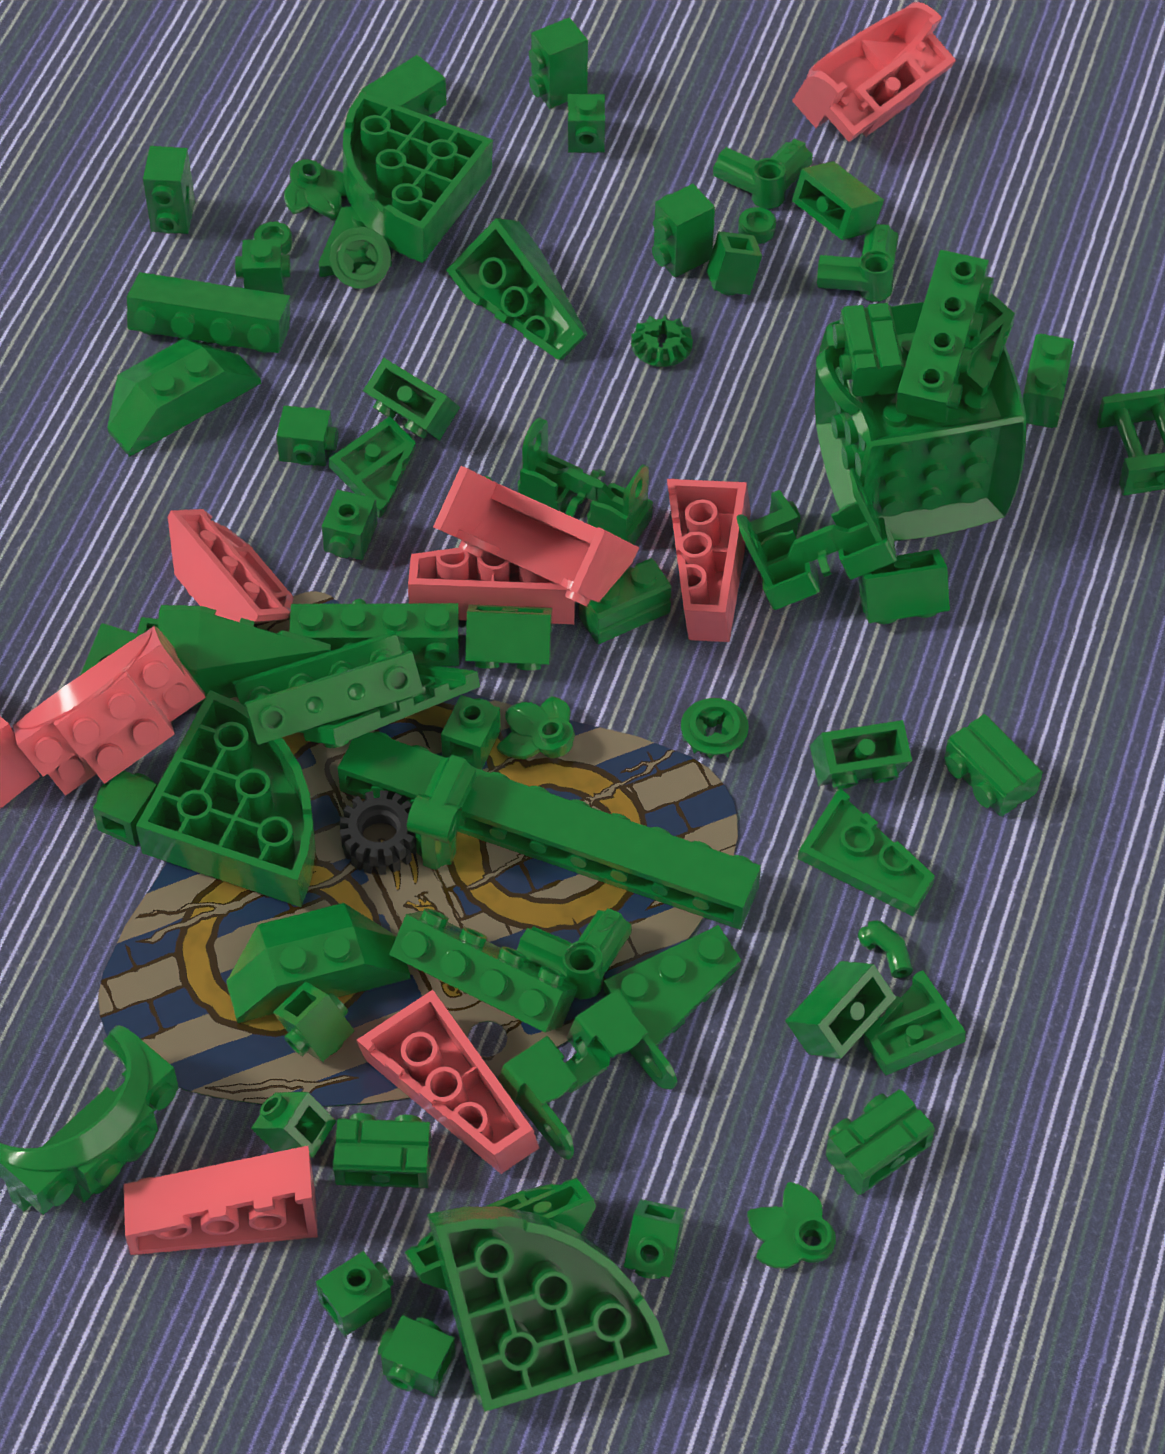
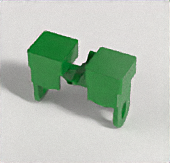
[517,417,653,545]
[737,468,897,610]
[498,989,677,1160]

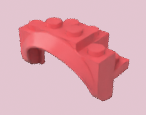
[792,2,956,142]
[13,626,206,796]

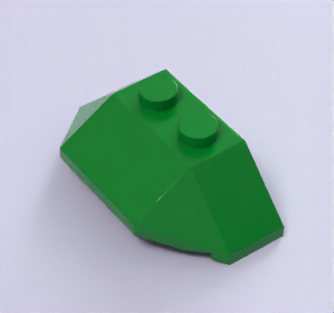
[107,339,261,457]
[226,903,411,1024]
[405,1178,596,1291]

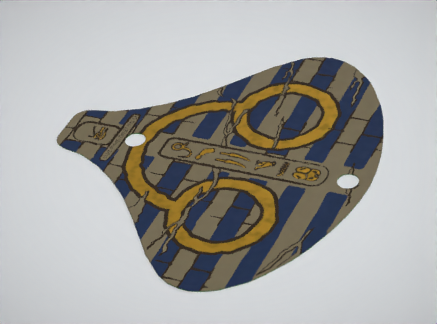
[98,591,738,1107]

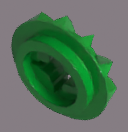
[329,227,391,289]
[631,314,693,367]
[681,698,749,760]

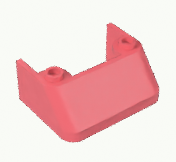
[433,466,639,607]

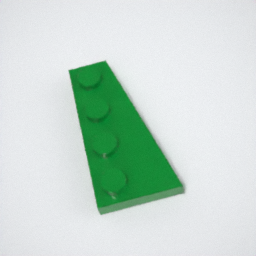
[303,663,480,748]

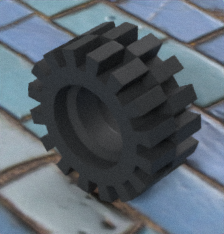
[340,790,417,875]

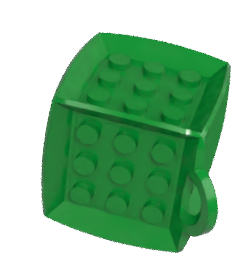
[814,302,1026,541]

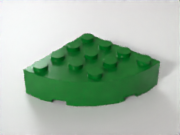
[343,92,493,263]
[136,690,316,907]
[427,1207,670,1412]

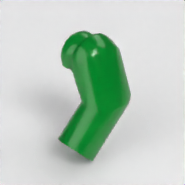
[858,920,913,978]

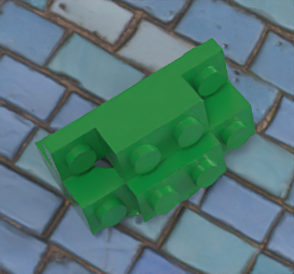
[0,1025,179,1215]

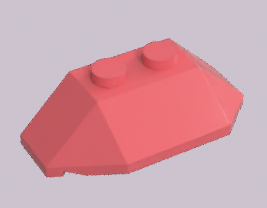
[168,509,293,624]

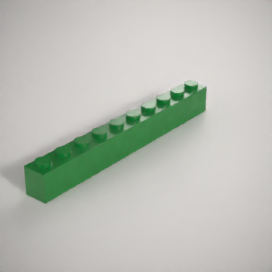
[337,732,761,930]

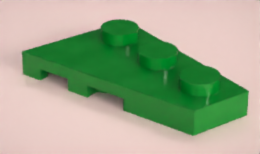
[798,787,935,917]
[603,925,741,1047]

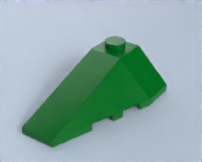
[446,218,588,360]
[158,605,332,704]

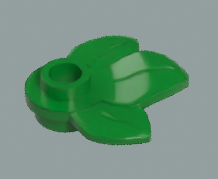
[284,159,348,220]
[497,696,575,759]
[747,1182,836,1269]

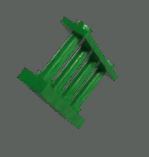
[1096,388,1165,496]
[232,631,424,745]

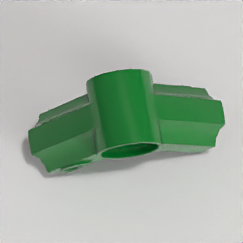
[713,138,813,209]
[817,224,898,302]
[407,755,477,870]
[517,908,632,999]

